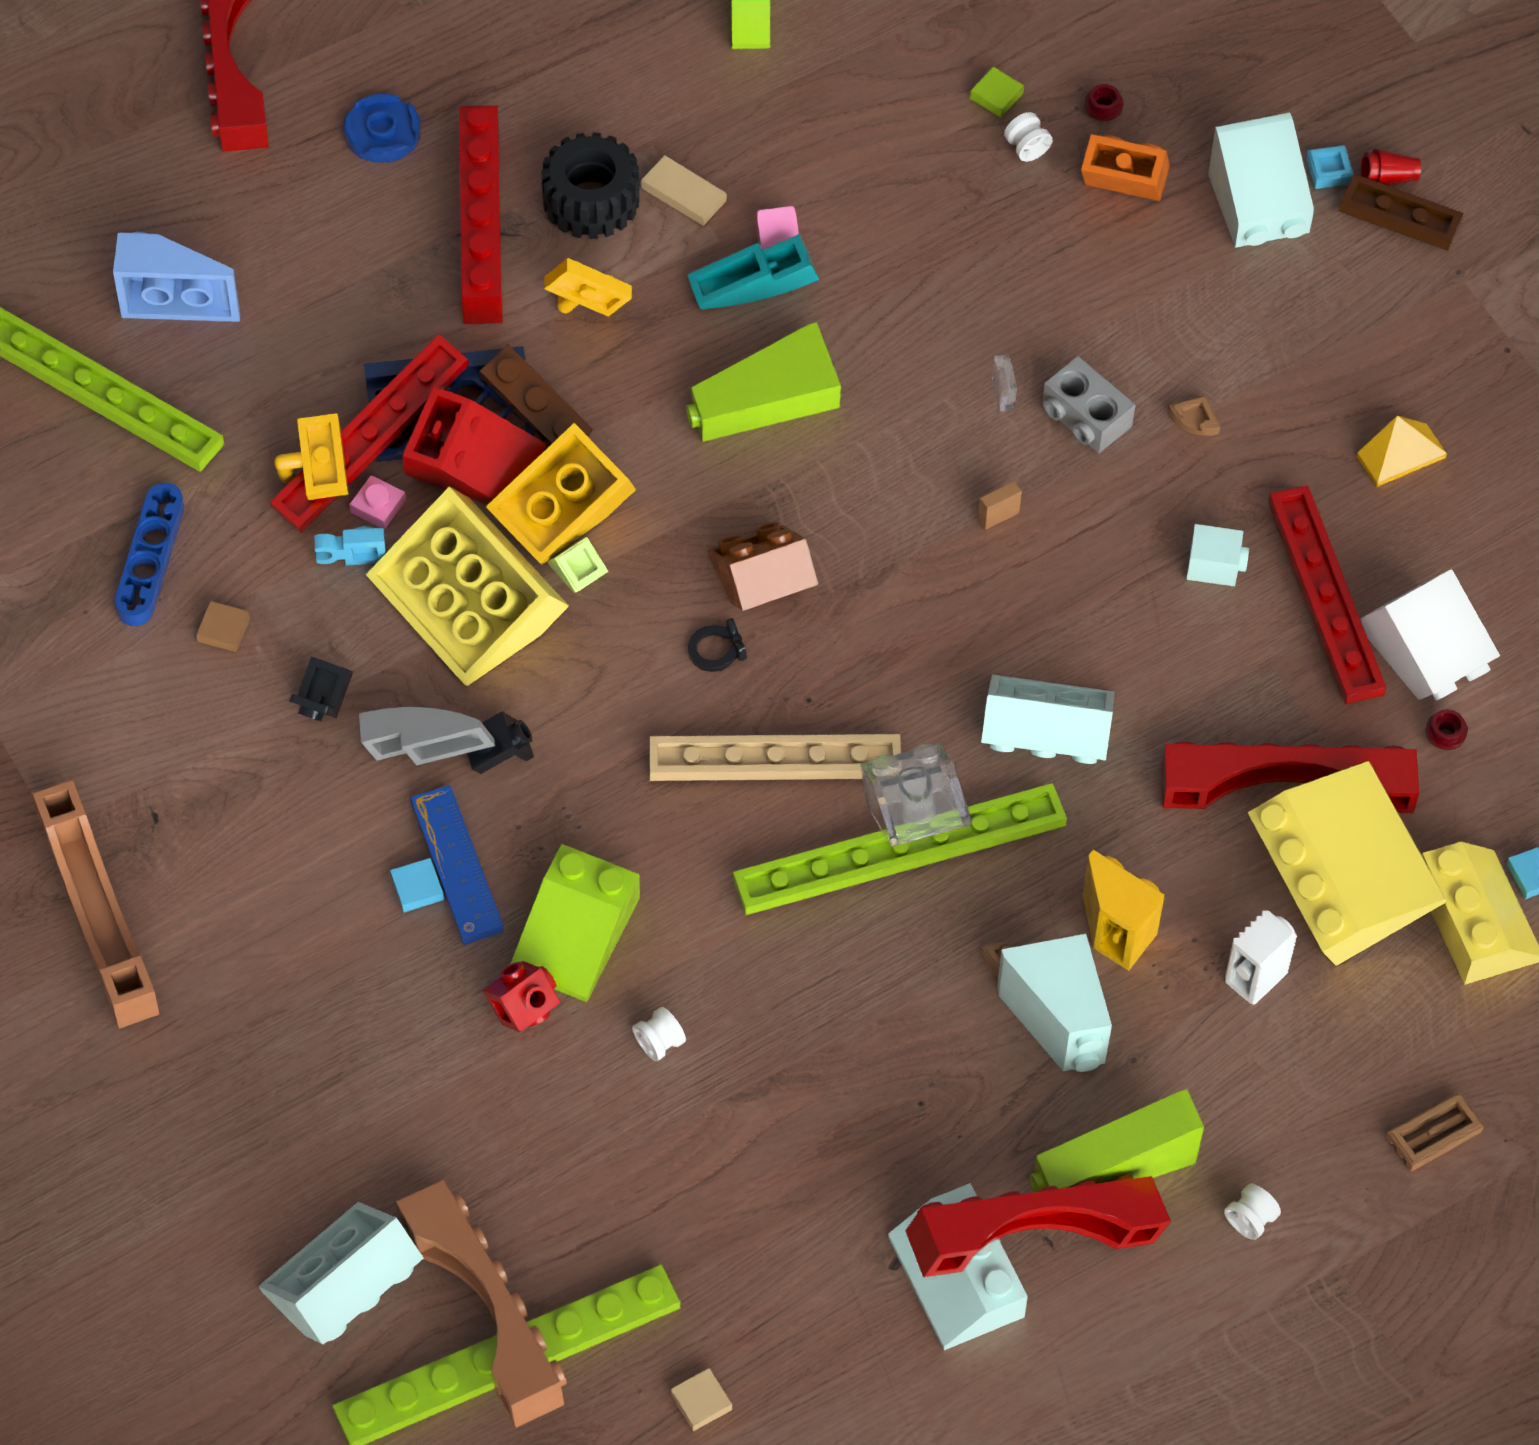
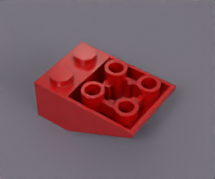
[403,386,547,505]

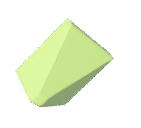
[547,537,608,593]

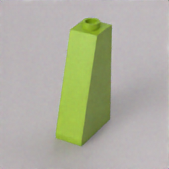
[686,322,841,442]
[1030,1089,1204,1192]

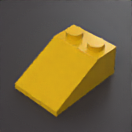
[486,423,636,565]

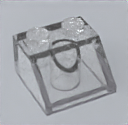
[860,743,972,847]

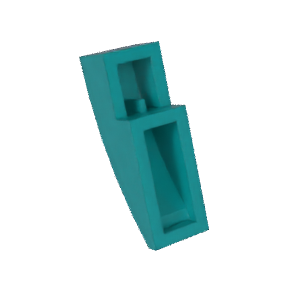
[687,234,820,309]

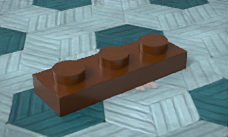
[1339,174,1464,251]
[479,344,593,446]

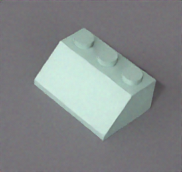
[981,674,1115,764]
[888,1183,1028,1350]
[258,1202,423,1344]

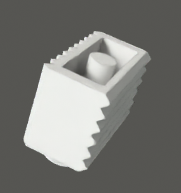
[1225,911,1297,1005]

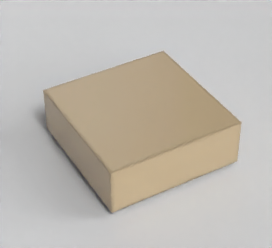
[671,1368,732,1431]

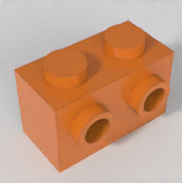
[1081,134,1170,201]

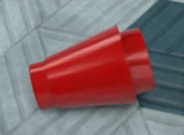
[1360,149,1421,185]

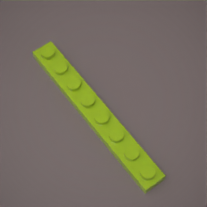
[0,307,224,472]
[733,783,1067,916]
[332,1264,680,1445]

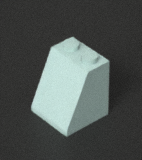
[1208,113,1314,248]
[997,934,1112,1072]

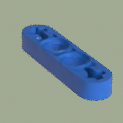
[115,483,184,626]

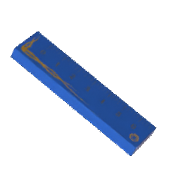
[410,785,504,945]

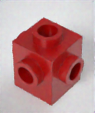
[482,961,561,1032]

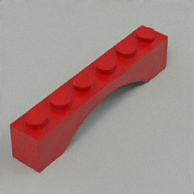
[200,0,269,152]
[459,105,503,324]
[1161,741,1419,813]
[905,1175,1171,1278]

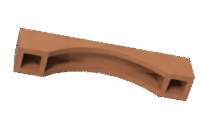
[32,780,160,1029]
[396,1180,567,1428]

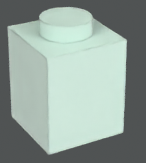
[1187,524,1249,586]

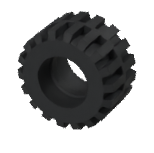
[541,132,640,239]

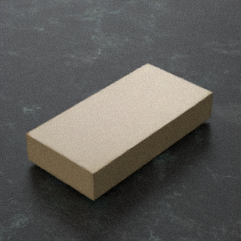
[641,156,727,226]

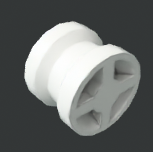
[1004,112,1053,162]
[632,1007,686,1062]
[1224,1184,1281,1240]

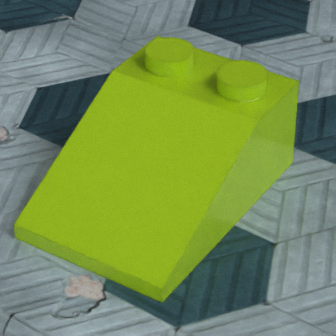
[510,844,640,1002]

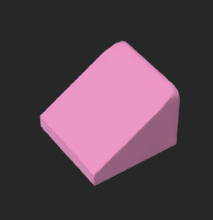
[756,206,799,250]

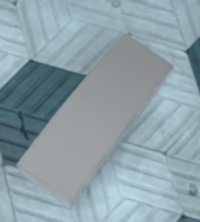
[359,707,495,766]

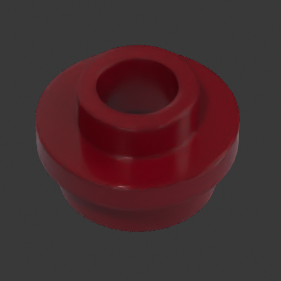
[1085,84,1123,121]
[1425,709,1468,750]

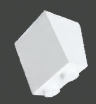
[1360,569,1500,701]

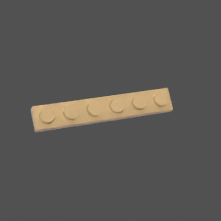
[650,734,902,781]

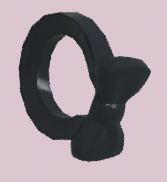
[688,618,747,672]

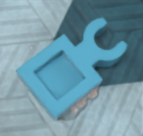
[314,526,386,565]

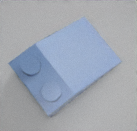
[113,232,241,322]

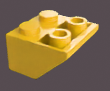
[1082,850,1165,971]

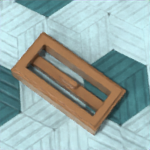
[1386,1092,1484,1172]

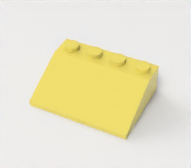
[366,487,569,686]
[1247,761,1447,966]

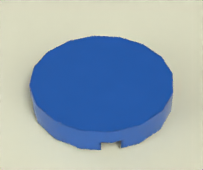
[344,94,421,163]

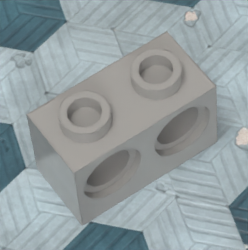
[1042,356,1136,454]

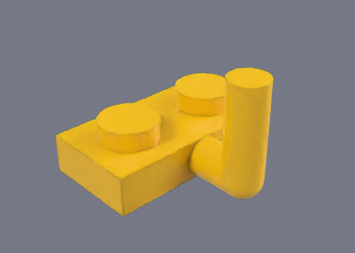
[544,258,632,317]
[274,413,348,500]

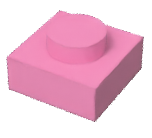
[349,475,406,530]

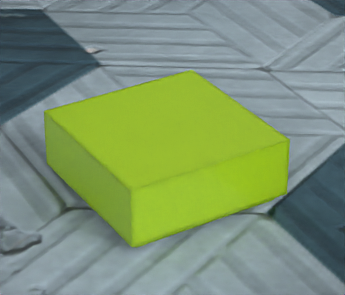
[970,67,1024,118]

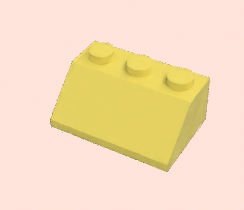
[1422,842,1539,985]

